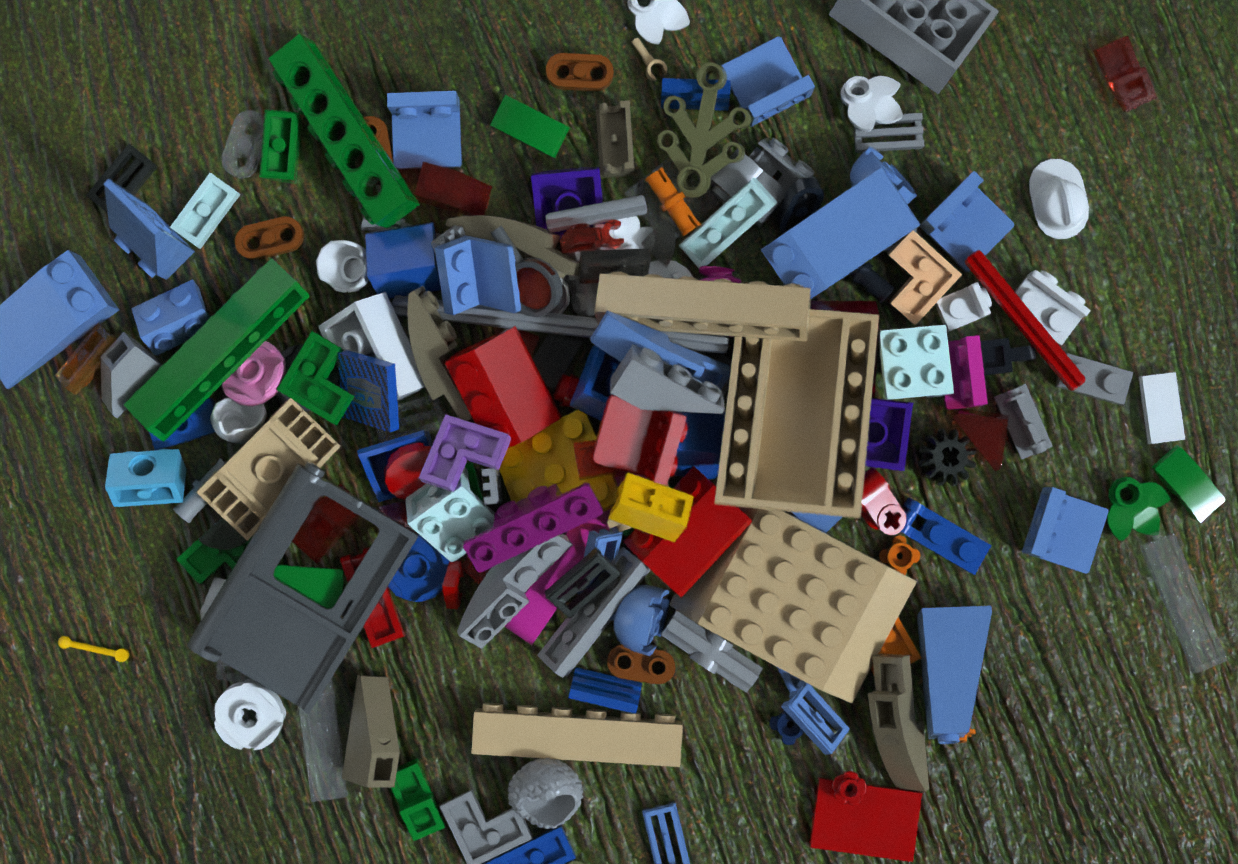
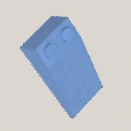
[761,167,921,299]
[104,179,195,280]
[0,250,119,389]

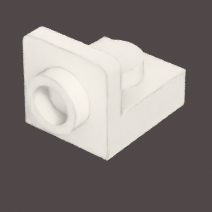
[935,282,992,332]

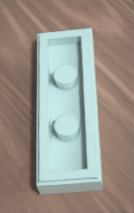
[679,177,777,268]

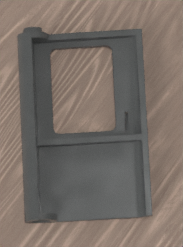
[187,461,418,715]

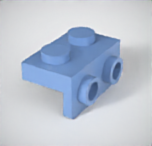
[131,279,211,355]

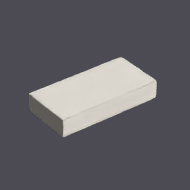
[1139,372,1185,444]

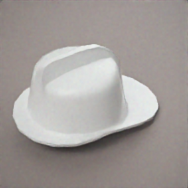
[1029,159,1089,239]

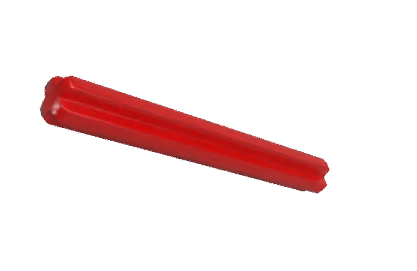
[965,250,1086,391]

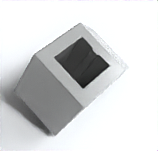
[101,332,161,418]

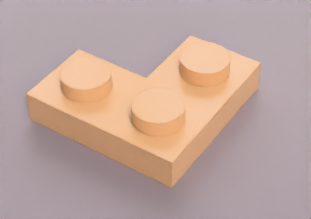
[887,230,962,325]

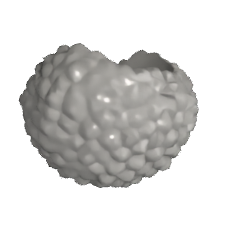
[508,758,583,829]

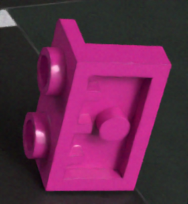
[944,335,988,410]

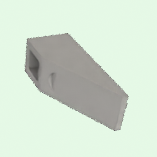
[610,345,725,414]

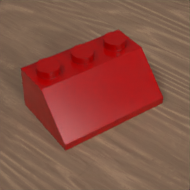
[445,325,561,448]
[623,466,752,598]

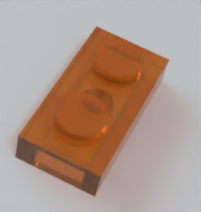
[55,323,117,395]

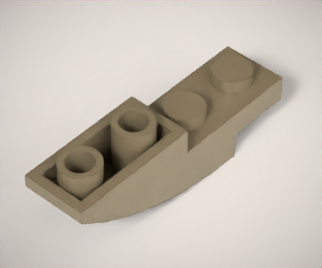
[445,215,583,279]
[407,286,472,421]
[868,654,929,791]

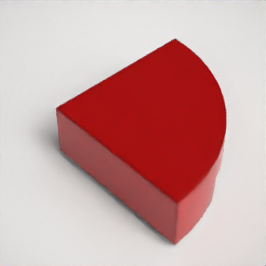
[442,561,464,609]

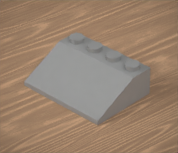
[829,0,999,94]

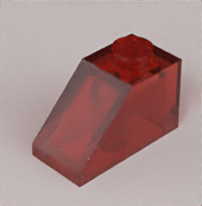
[414,162,493,216]
[292,483,359,564]

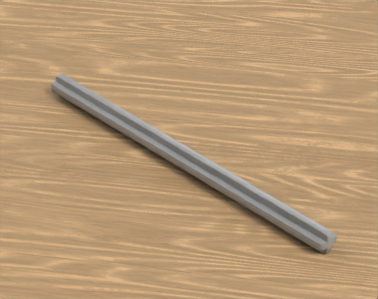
[392,295,729,354]

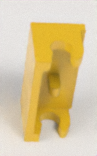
[608,472,694,542]

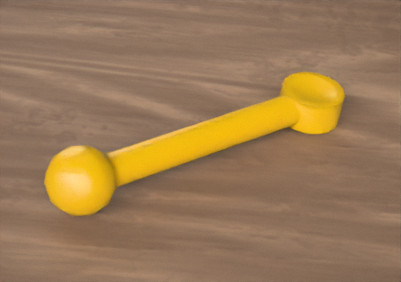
[58,636,129,662]

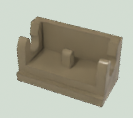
[596,100,634,178]

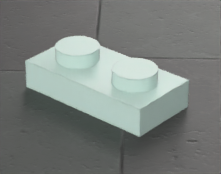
[170,173,240,249]

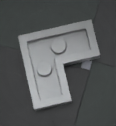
[440,789,533,864]

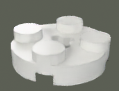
[214,679,286,750]

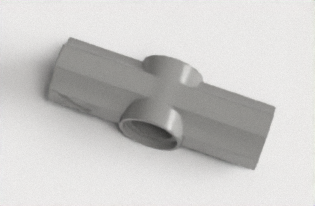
[660,610,763,693]

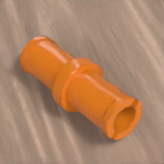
[645,167,701,236]

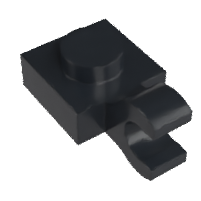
[980,338,1036,376]

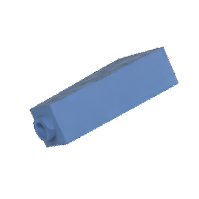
[917,606,992,744]

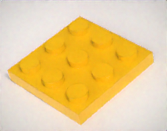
[499,410,619,512]

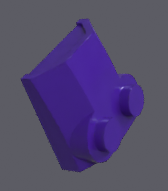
[531,167,605,240]
[865,398,913,471]

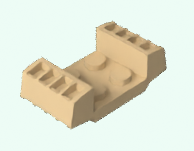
[196,398,341,540]

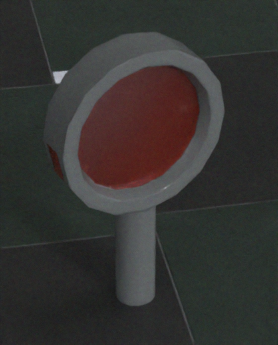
[490,225,563,317]

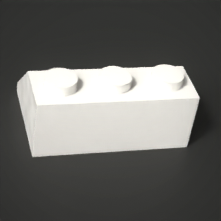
[318,292,425,401]

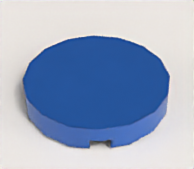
[388,534,449,602]

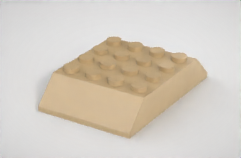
[715,309,879,518]
[669,506,917,703]

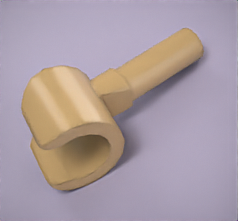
[632,38,667,81]

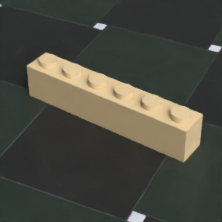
[594,272,811,342]
[471,703,683,767]

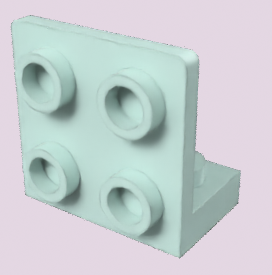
[878,325,954,400]
[406,467,495,562]

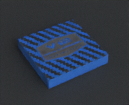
[338,350,399,433]

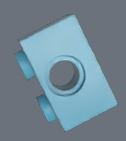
[105,449,187,507]

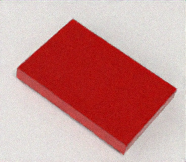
[809,777,922,862]

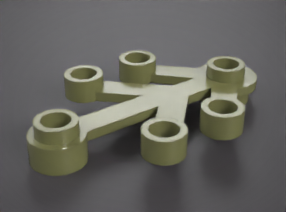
[657,62,752,198]

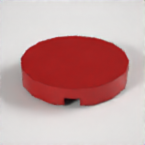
[384,443,431,500]

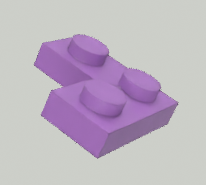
[419,414,512,492]

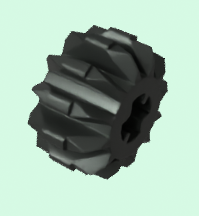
[918,429,977,486]

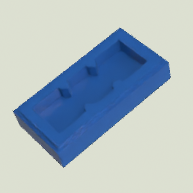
[149,398,216,451]

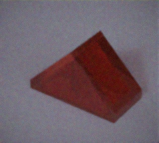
[953,409,1009,472]

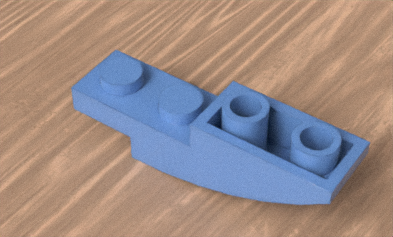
[590,310,731,390]

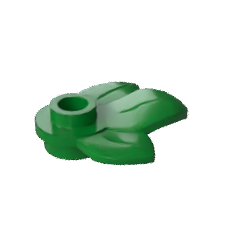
[1107,477,1170,541]

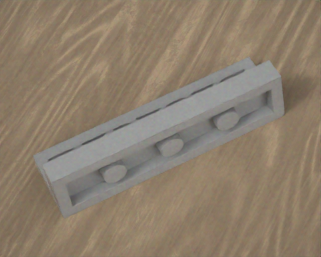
[537,547,651,678]

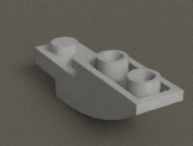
[457,533,572,649]

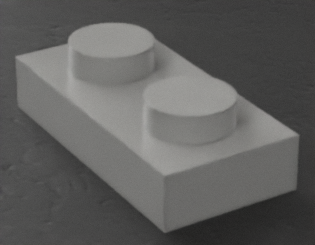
[1055,353,1133,406]

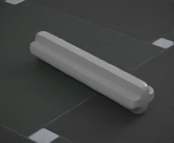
[545,195,647,233]

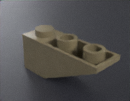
[342,675,400,788]

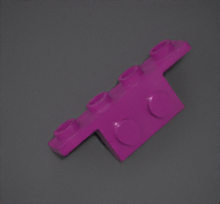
[463,483,603,572]

